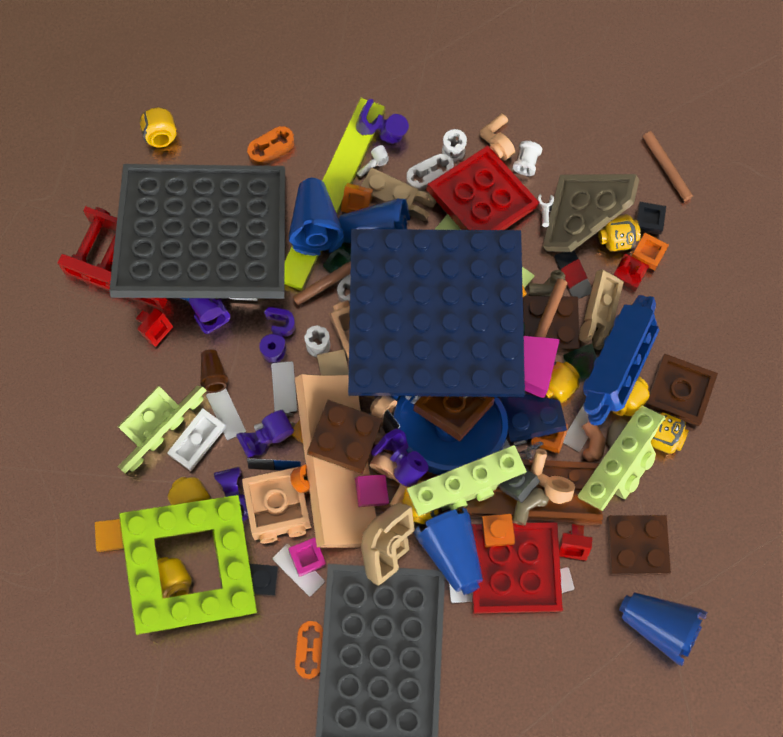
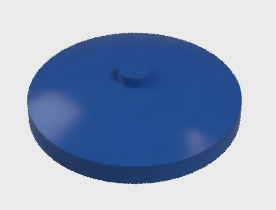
[394,396,508,475]

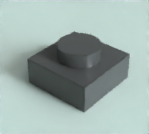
[498,469,540,503]

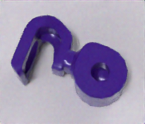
[356,99,409,144]
[189,298,230,334]
[260,307,296,364]
[236,410,294,458]
[371,429,428,487]
[214,467,249,521]

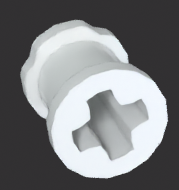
[442,129,467,163]
[513,141,542,176]
[304,325,331,357]

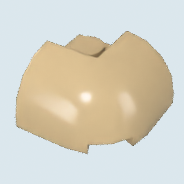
[361,503,415,586]

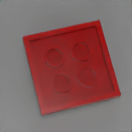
[426,146,540,230]
[472,522,563,614]

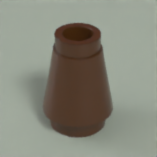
[200,349,228,393]

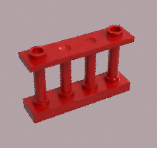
[57,206,168,310]

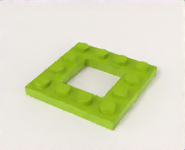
[119,495,257,635]

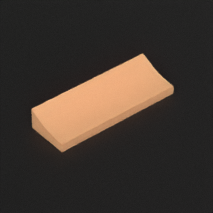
[295,374,376,548]

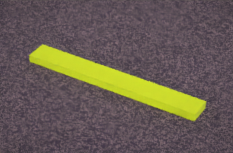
[284,98,385,291]

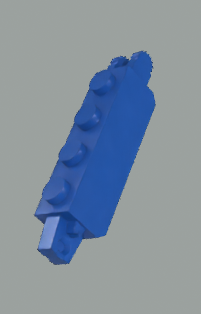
[583,295,660,426]

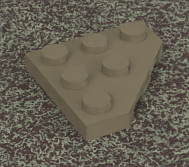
[543,174,639,252]

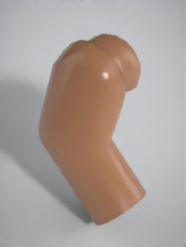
[582,422,606,463]

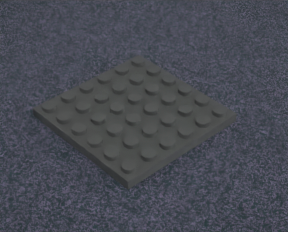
[109,164,285,299]

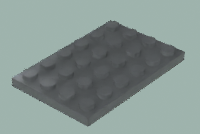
[316,564,445,737]

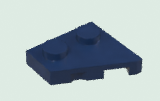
[501,394,567,443]

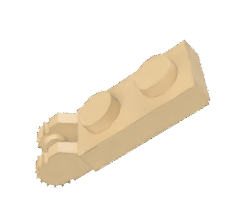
[361,167,437,221]
[579,269,624,350]

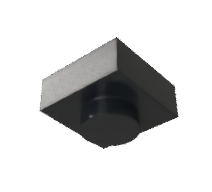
[636,202,666,235]
[249,563,279,597]

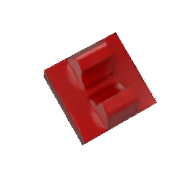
[613,253,649,291]
[135,308,173,347]
[559,524,592,561]

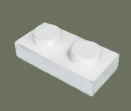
[167,408,226,471]

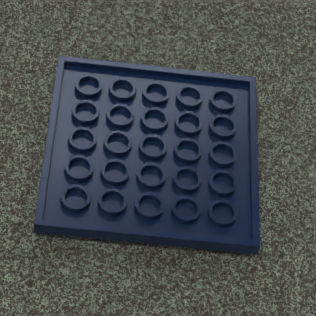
[348,229,525,397]

